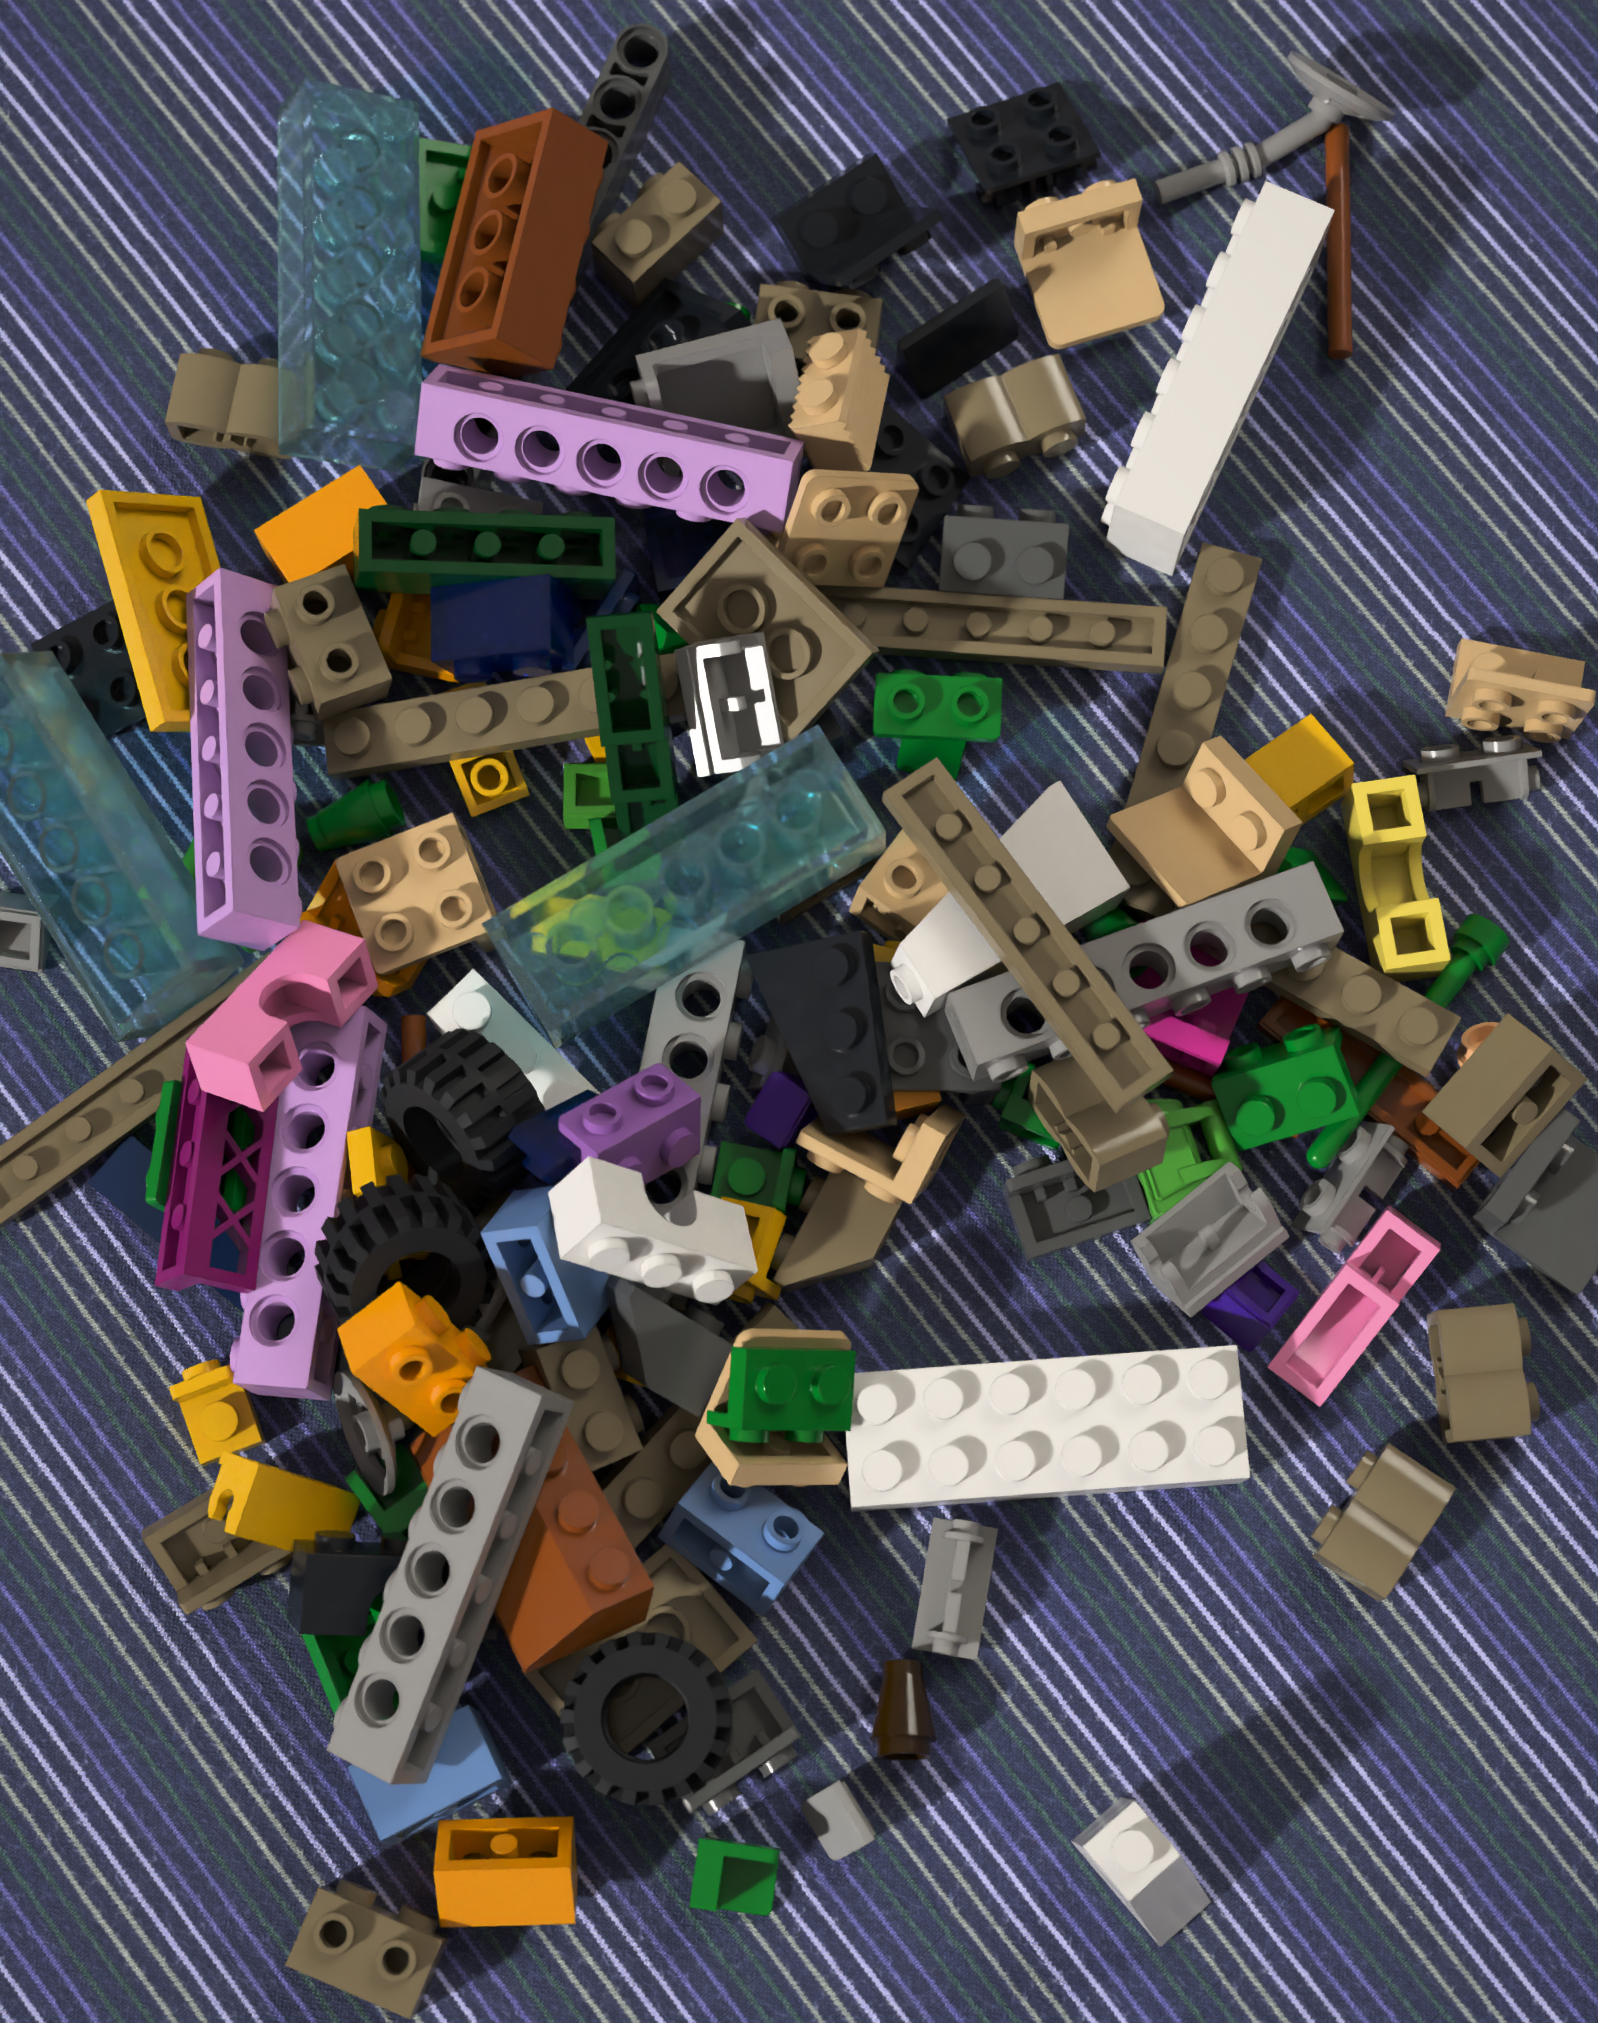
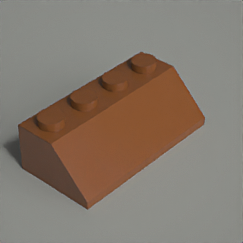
[420,107,609,378]
[409,1365,654,1674]

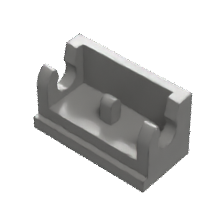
[674,631,786,777]
[1130,1161,1289,1317]

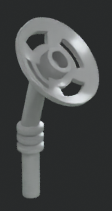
[1153,51,1395,205]
[333,1273,507,1496]

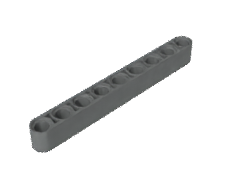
[421,23,671,490]

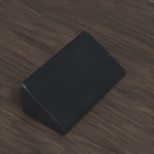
[896,278,1019,399]

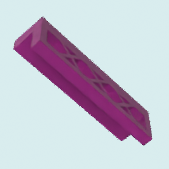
[155,1035,279,1294]

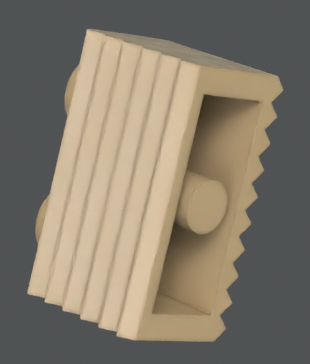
[788,328,890,472]

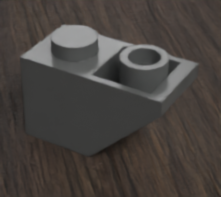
[605,1274,733,1417]

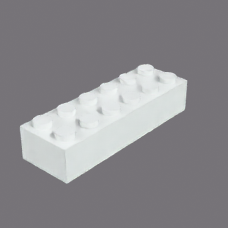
[1100,181,1335,576]
[845,1345,1250,1512]

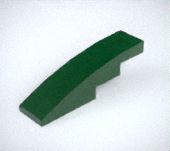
[586,610,686,860]

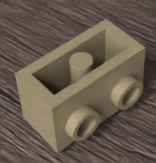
[591,161,724,310]
[754,281,883,382]
[264,564,392,722]
[1422,1013,1587,1178]
[518,1326,643,1471]
[285,1878,450,2019]

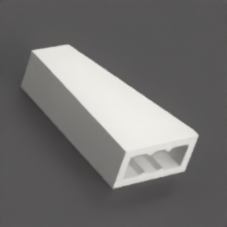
[890,781,1130,1018]

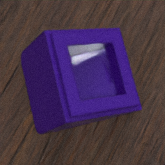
[744,1071,819,1149]
[1202,1260,1301,1352]

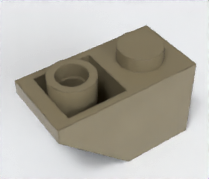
[770,1170,903,1294]

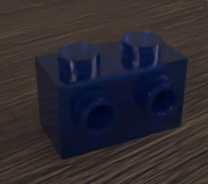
[430,574,573,683]

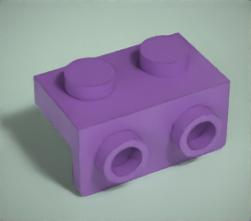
[559,1063,701,1185]

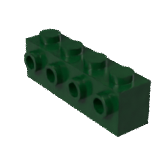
[353,505,616,600]

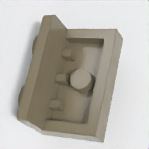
[141,1487,293,1615]

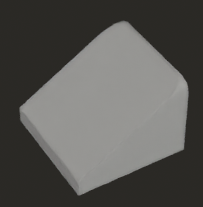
[0,892,57,973]
[801,1779,876,1861]

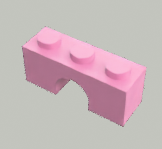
[185,919,378,1112]

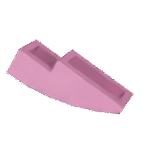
[1267,1205,1441,1407]

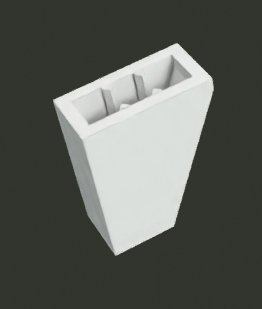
[1071,1797,1211,1947]

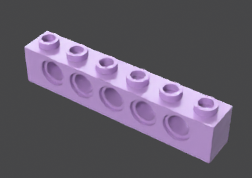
[414,364,805,535]
[186,567,302,951]
[230,1006,388,1401]

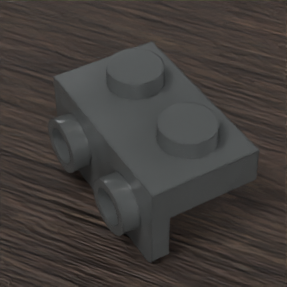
[939,504,1069,600]
[1002,1156,1151,1262]
[646,1669,802,1816]

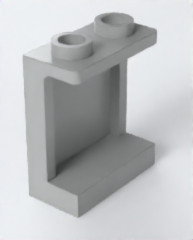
[630,318,806,477]

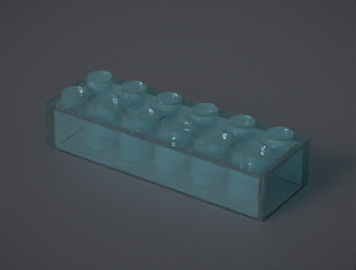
[277,78,422,472]
[0,651,245,1043]
[482,724,886,1049]

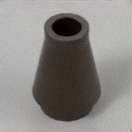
[870,1659,937,1761]

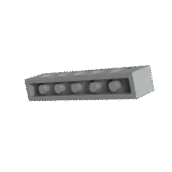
[944,861,1344,1083]
[605,927,754,1313]
[326,1366,575,1785]

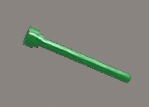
[1306,914,1510,1169]

